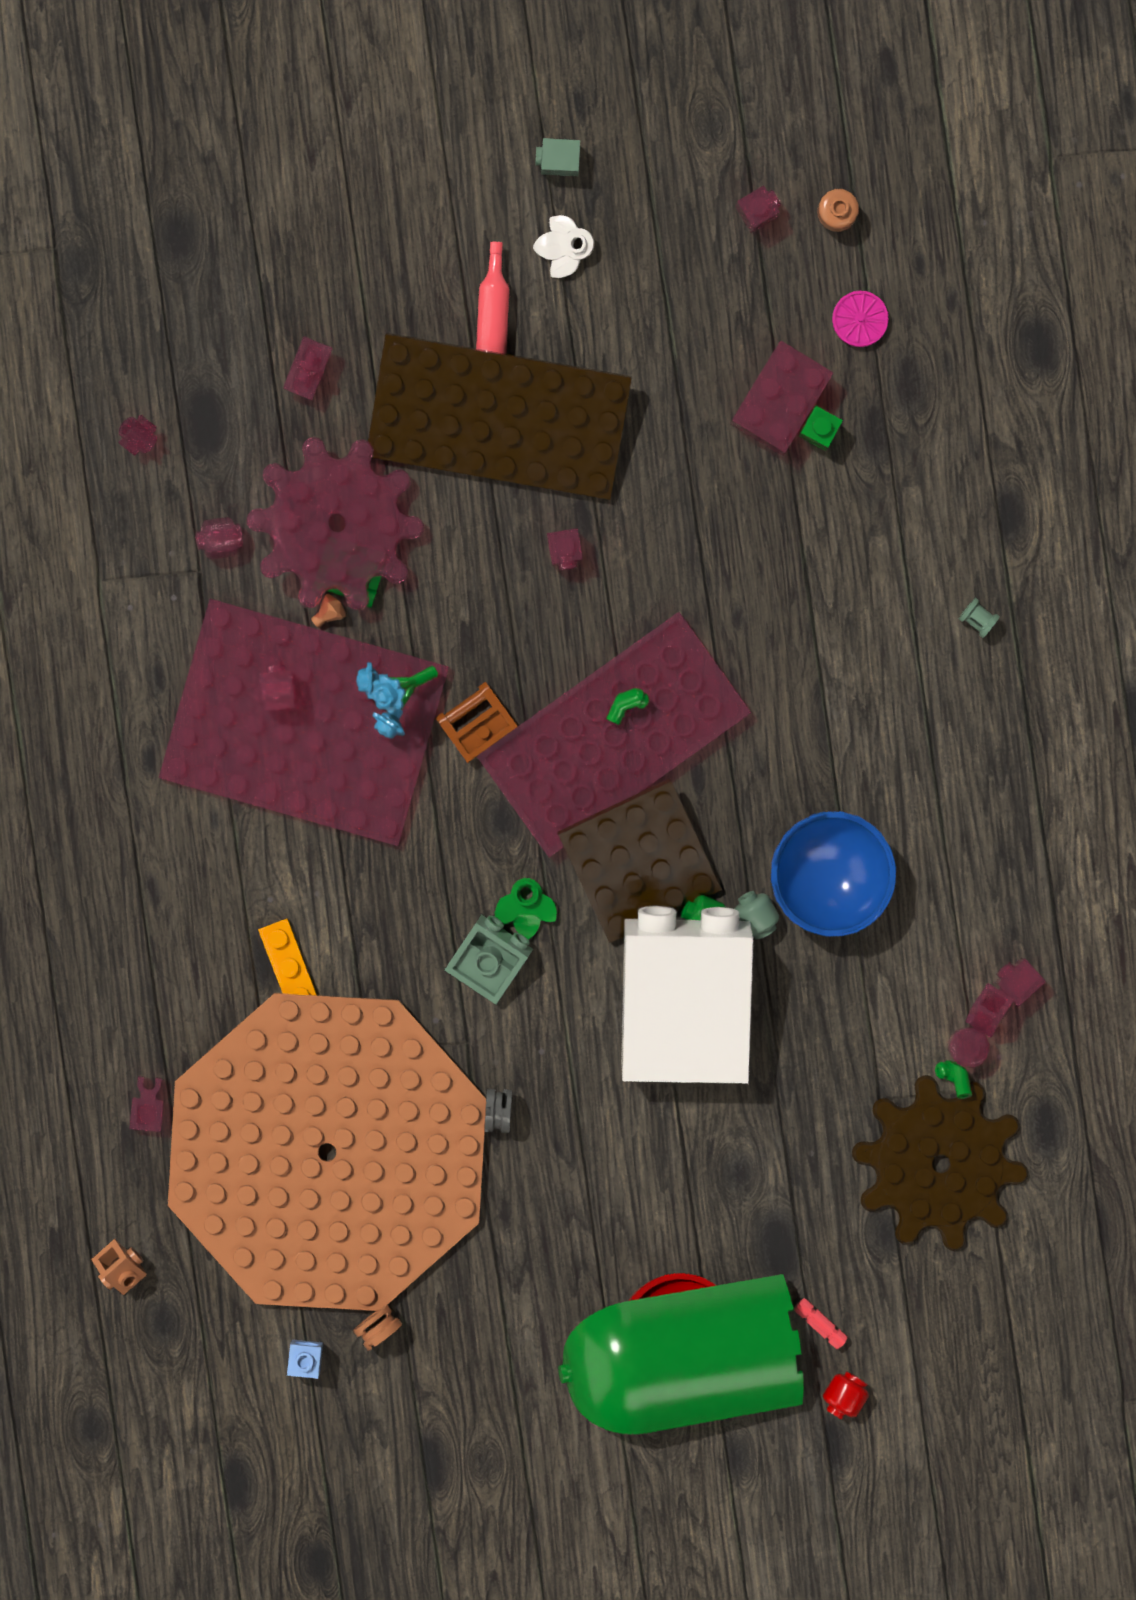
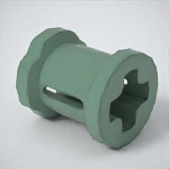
[958,597,1000,638]

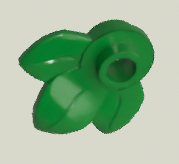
[495,878,557,940]

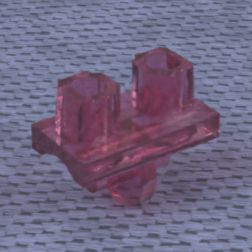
[283,337,333,401]

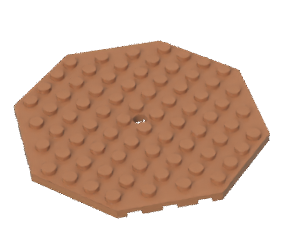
[168,993,486,1311]

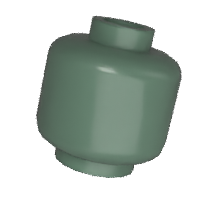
[734,891,779,939]

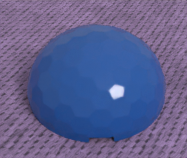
[771,812,896,936]

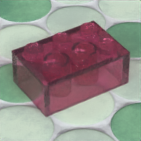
[730,340,833,456]

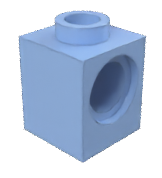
[287,1339,323,1379]

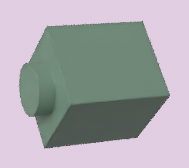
[535,138,580,176]

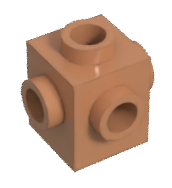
[91,1239,147,1295]

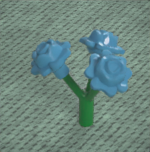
[356,662,438,739]

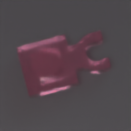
[129,1076,164,1132]

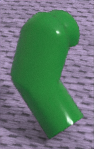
[606,688,649,725]
[935,1060,972,1099]

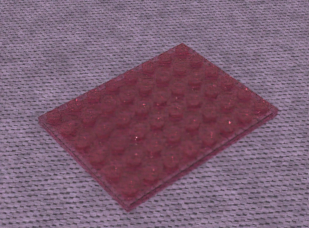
[159,599,449,846]

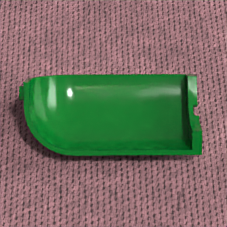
[558,1274,804,1434]

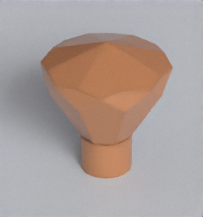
[311,594,346,628]

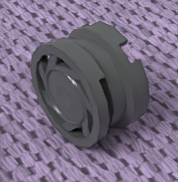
[485,1088,512,1133]

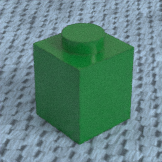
[799,406,843,451]

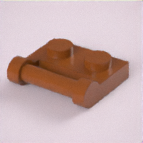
[435,682,518,763]

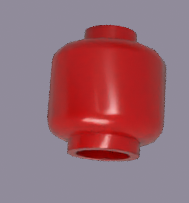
[823,1371,869,1420]

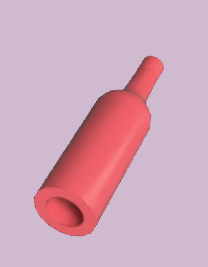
[476,242,510,354]

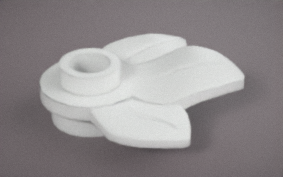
[533,215,595,278]

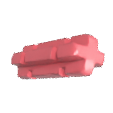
[794,1298,848,1349]

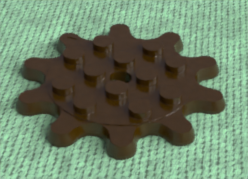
[852,1075,1028,1251]

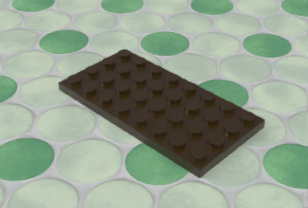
[366,333,632,500]

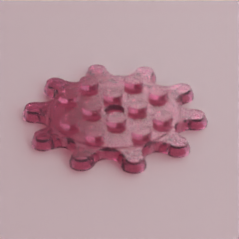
[246,437,424,610]

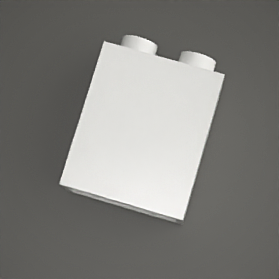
[621,906,753,1083]

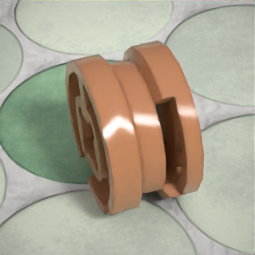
[353,1304,402,1351]

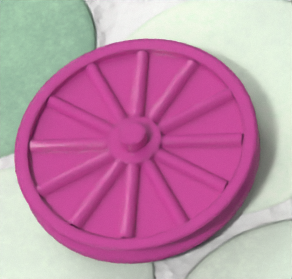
[832,291,888,347]

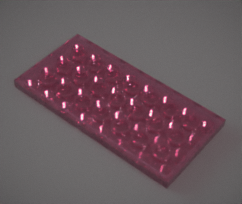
[477,612,751,857]

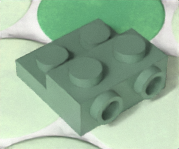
[445,914,533,1004]

